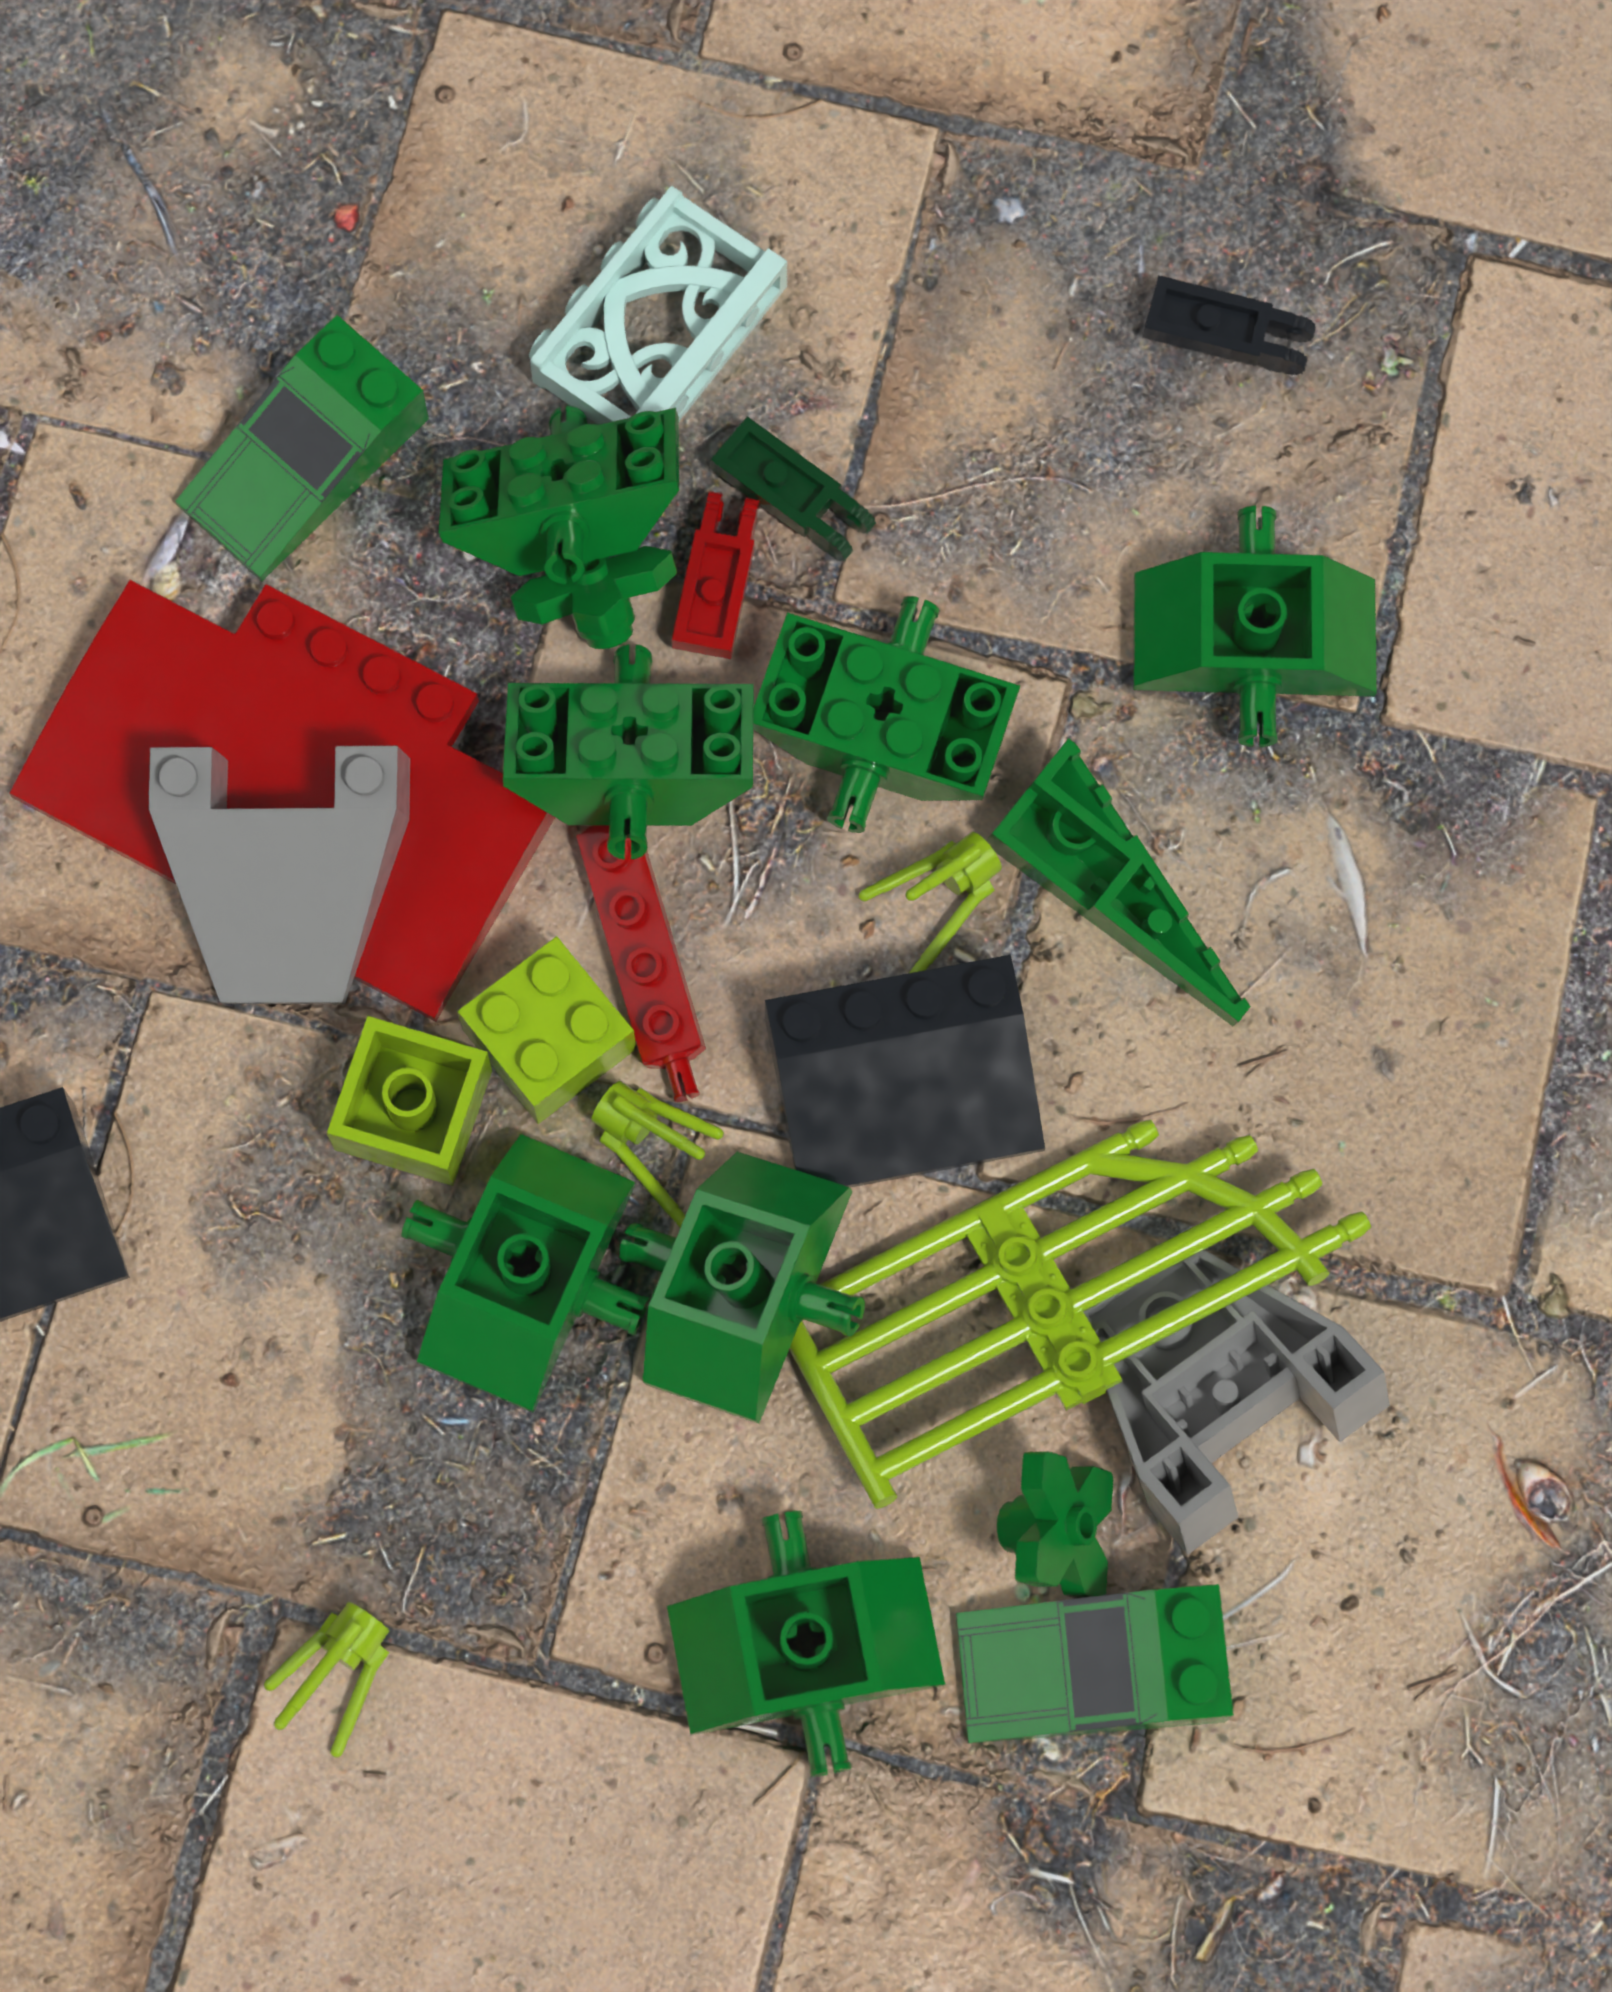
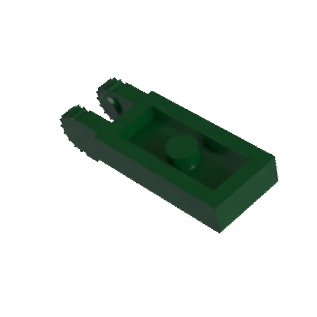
[710,416,876,562]

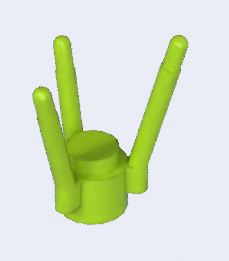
[859,832,1002,973]
[592,1081,724,1227]
[264,1601,390,1758]

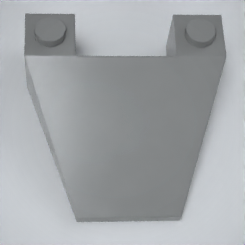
[149,746,410,1004]
[1084,1235,1390,1555]

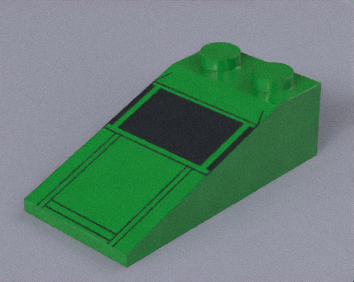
[175,315,429,582]
[956,1584,1234,1744]

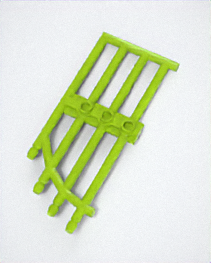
[789,1120,1371,1509]

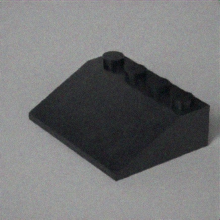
[765,954,1045,1188]
[0,1087,130,1322]

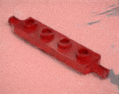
[576,825,706,1102]

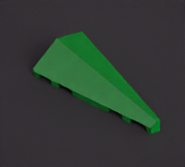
[986,738,1251,1026]

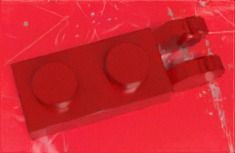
[672,491,759,659]

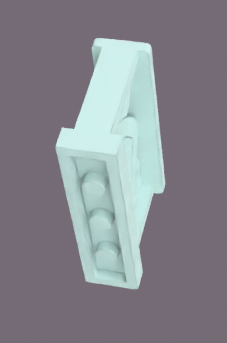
[529,186,787,425]

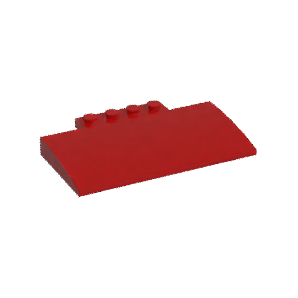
[10,580,555,1022]

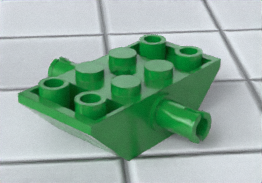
[439,406,679,584]
[1133,506,1377,747]
[753,596,1020,833]
[503,644,754,860]
[401,1134,650,1413]
[620,1151,865,1424]
[667,1511,946,1777]

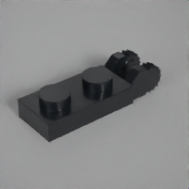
[1142,275,1316,376]

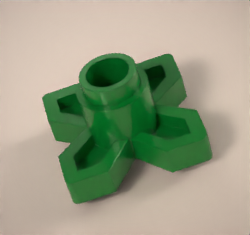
[510,546,677,649]
[997,1451,1114,1598]

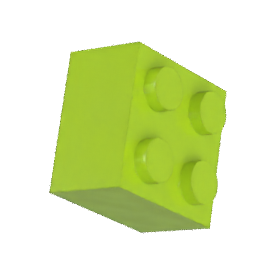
[457,936,636,1124]
[327,1015,492,1186]

